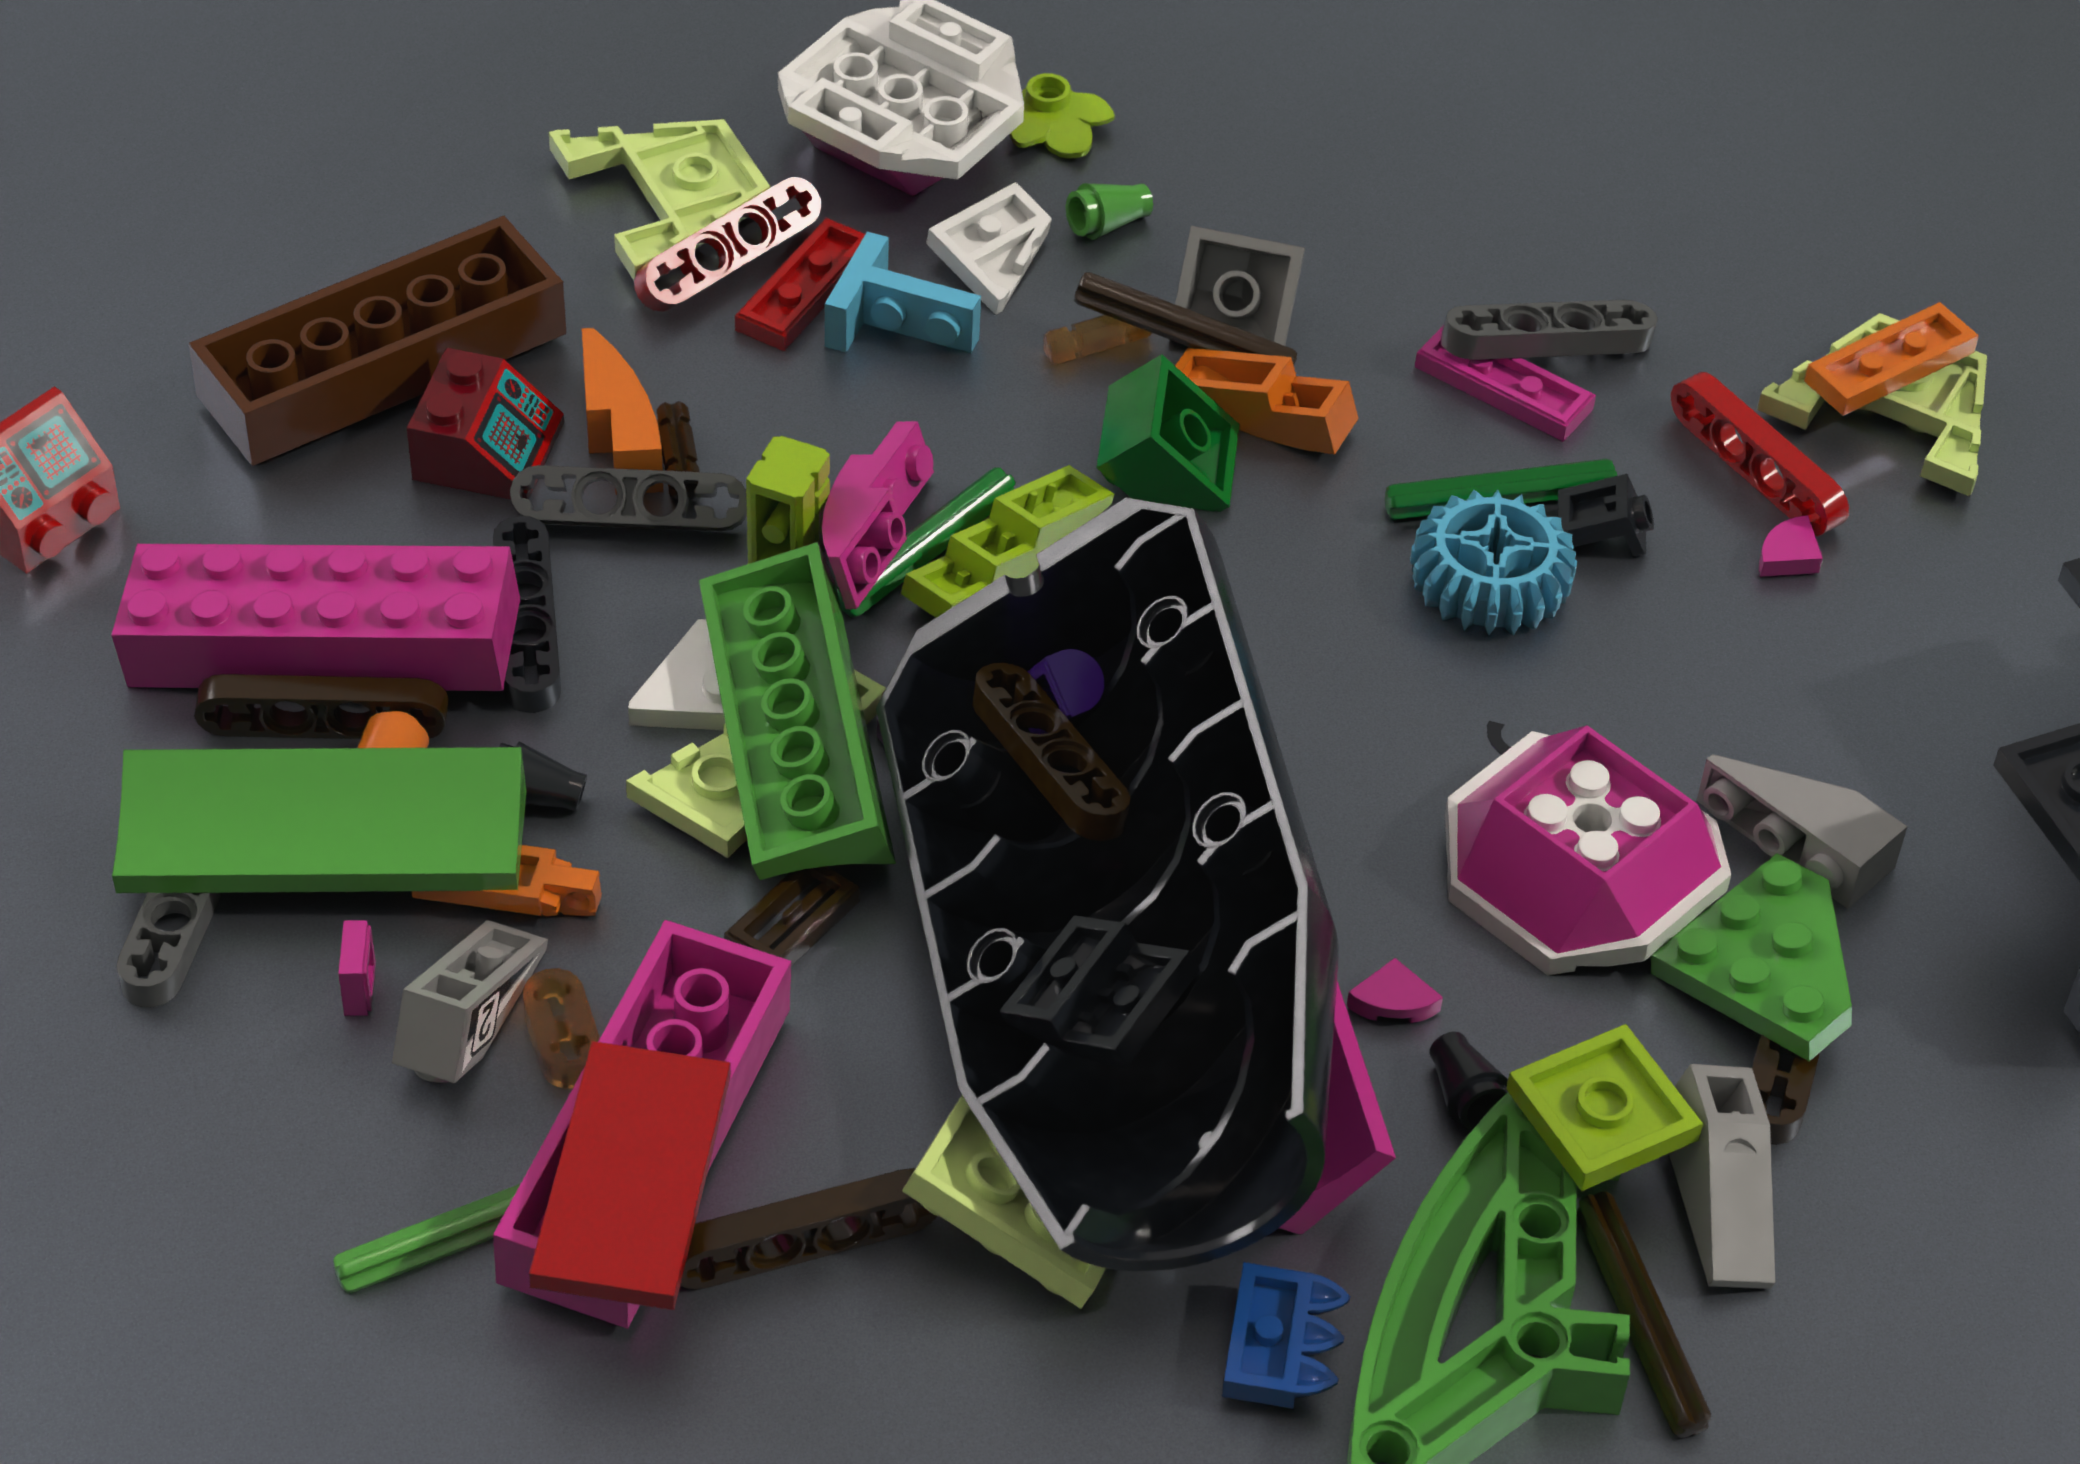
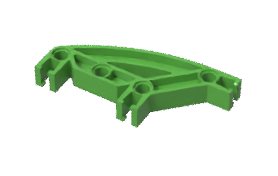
[1347,1092,1630,1464]

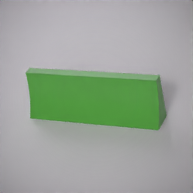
[699,542,896,880]
[112,747,526,893]

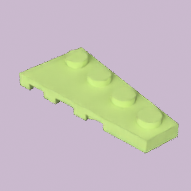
[626,670,886,858]

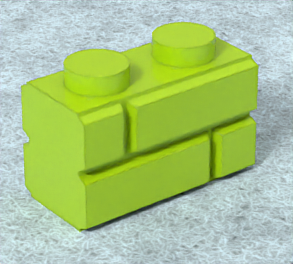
[746,436,830,564]

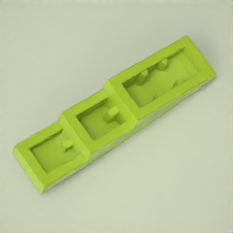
[901,465,1115,618]

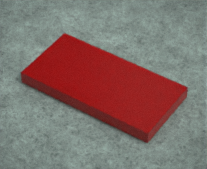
[529,1041,731,1310]

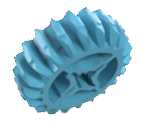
[1410,489,1577,636]

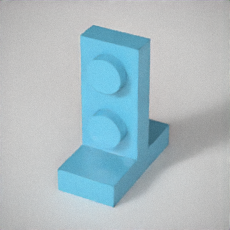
[825,231,981,353]

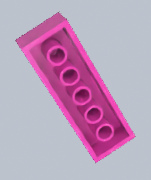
[111,544,520,691]
[493,920,791,1329]

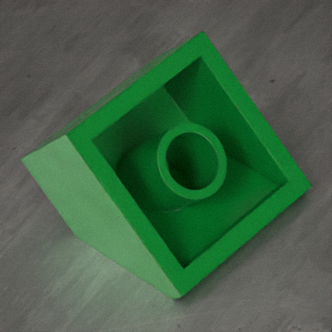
[1096,354,1240,512]

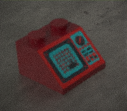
[407,347,564,500]

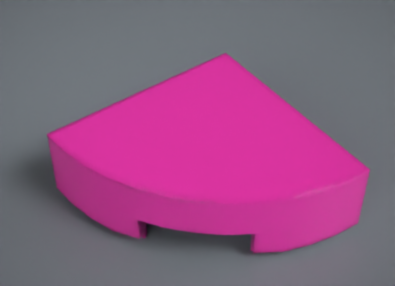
[1759,515,1823,577]
[1346,958,1443,1023]

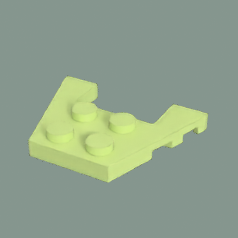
[549,119,770,280]
[1757,313,1987,497]

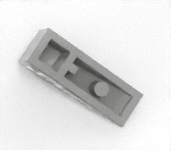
[392,920,548,1084]

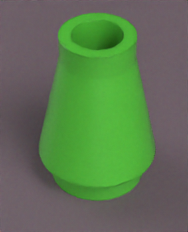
[1065,183,1153,239]

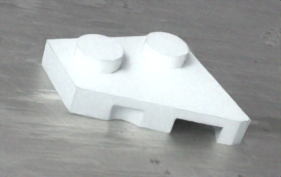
[926,182,1052,315]
[628,619,725,730]

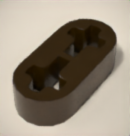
[1752,1035,1819,1145]

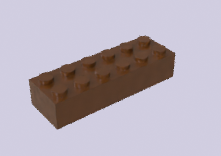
[188,215,567,466]

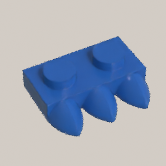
[1222,1262,1350,1409]

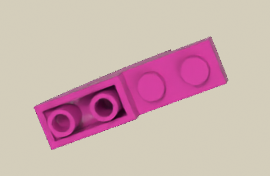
[822,421,934,609]

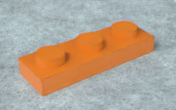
[1804,302,1979,416]

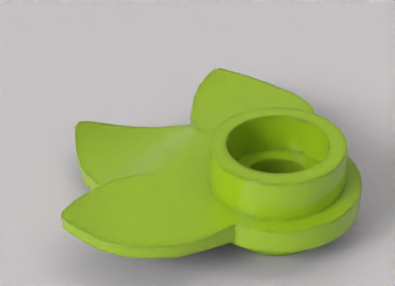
[1009,73,1115,158]

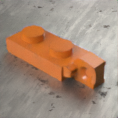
[411,845,602,916]

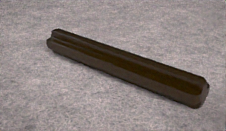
[1074,272,1297,365]
[1576,1191,1711,1438]

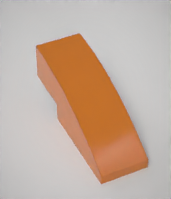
[582,328,664,495]
[1175,348,1359,455]

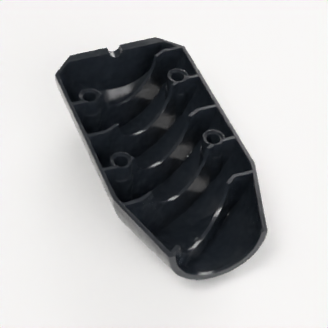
[876,498,1339,1271]

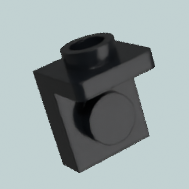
[1558,474,1654,557]

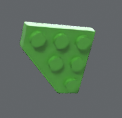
[1651,853,1852,1061]

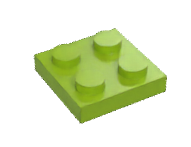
[1506,1024,1703,1191]

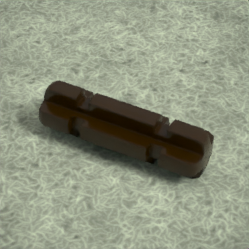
[656,401,700,500]

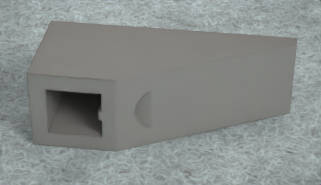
[1696,754,1908,909]
[1669,1064,1776,1289]

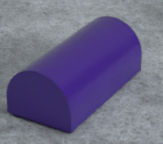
[1028,649,1104,734]

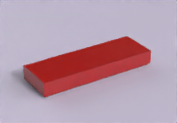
[735,218,865,351]

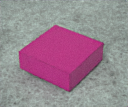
[338,920,376,1016]

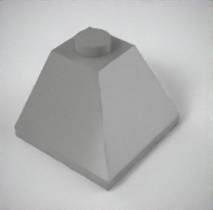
[1168,226,1305,346]

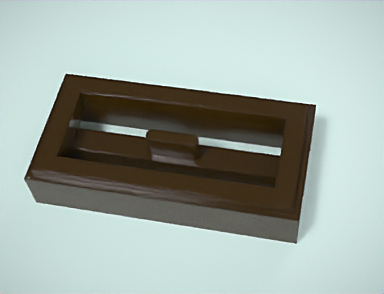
[724,866,860,966]

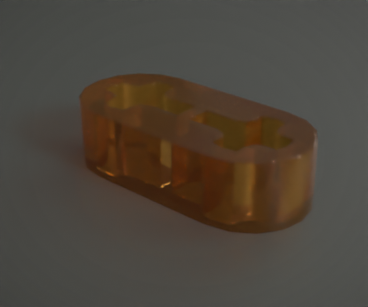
[523,968,600,1089]

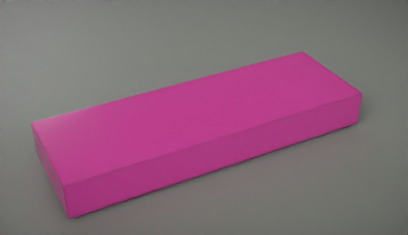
[1415,325,1596,442]

